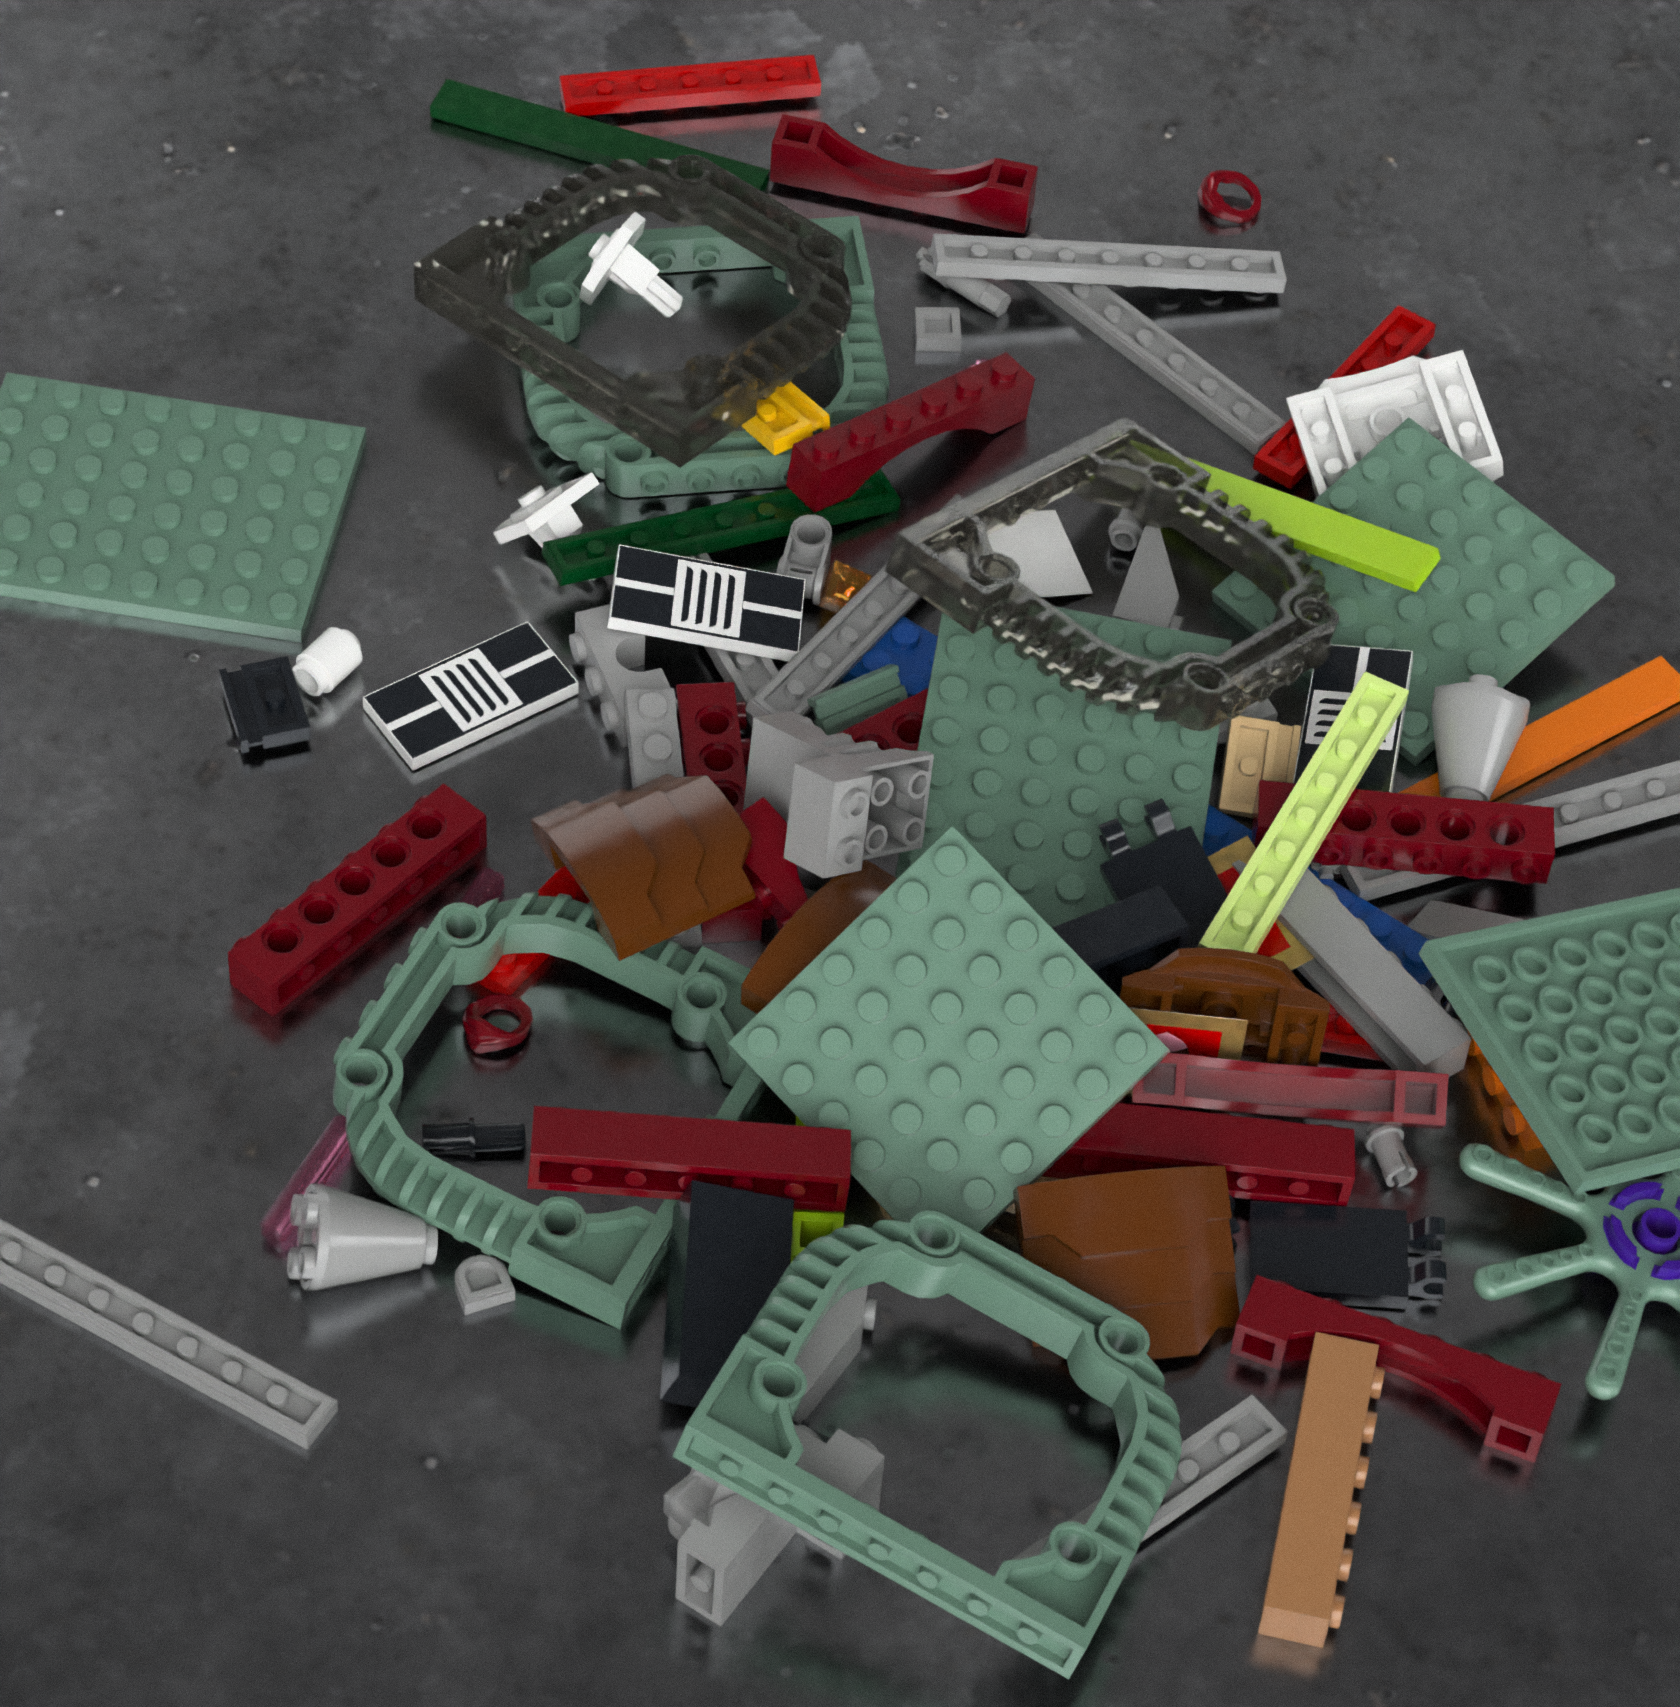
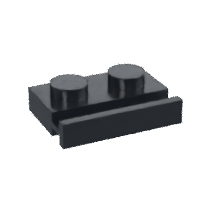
[219,656,311,753]

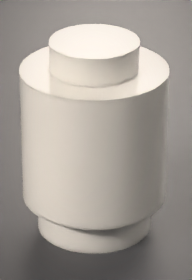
[292,627,363,696]

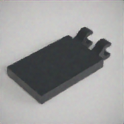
[1099,798,1257,954]
[1248,1201,1447,1309]

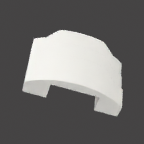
[1286,350,1503,498]

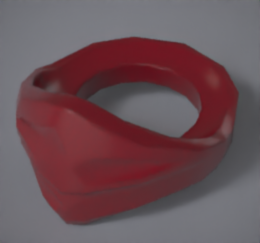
[1197,170,1262,224]
[463,994,533,1054]

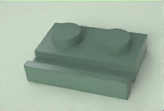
[807,664,908,735]

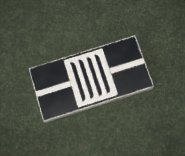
[607,544,806,662]
[363,621,578,771]
[1293,643,1413,792]

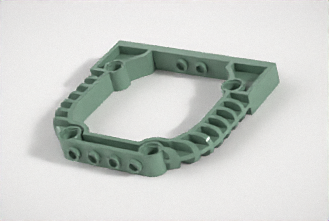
[505,216,889,498]
[333,892,768,1330]
[672,1211,1182,1679]

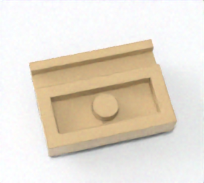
[1216,714,1301,818]

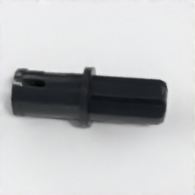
[422,1117,526,1159]

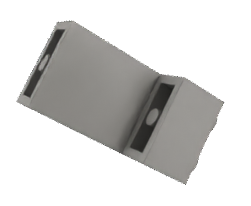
[743,711,934,878]
[663,1424,885,1626]

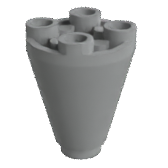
[1431,674,1530,801]
[287,1183,438,1291]

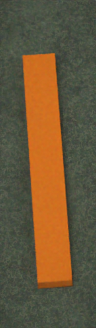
[1398,656,1680,801]

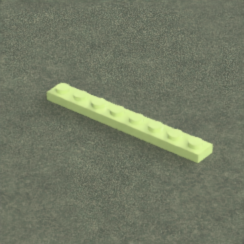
[1198,672,1409,954]

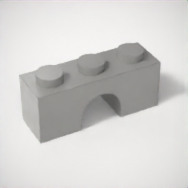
[569,604,678,748]

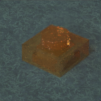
[819,560,874,613]

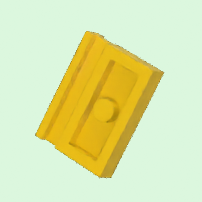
[722,370,830,456]

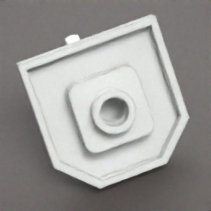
[579,212,683,318]
[493,472,599,581]

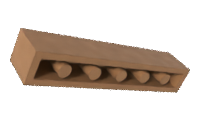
[1258,1332,1385,1648]

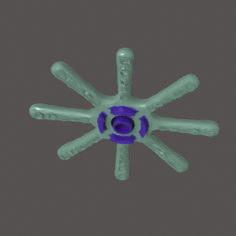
[1459,1143,1680,1400]

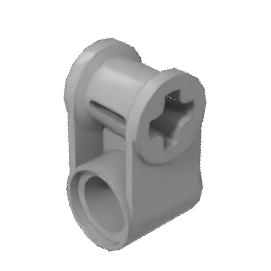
[776,514,832,606]

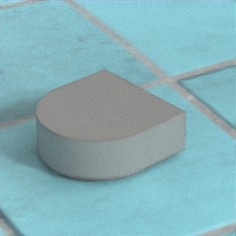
[455,1254,515,1315]

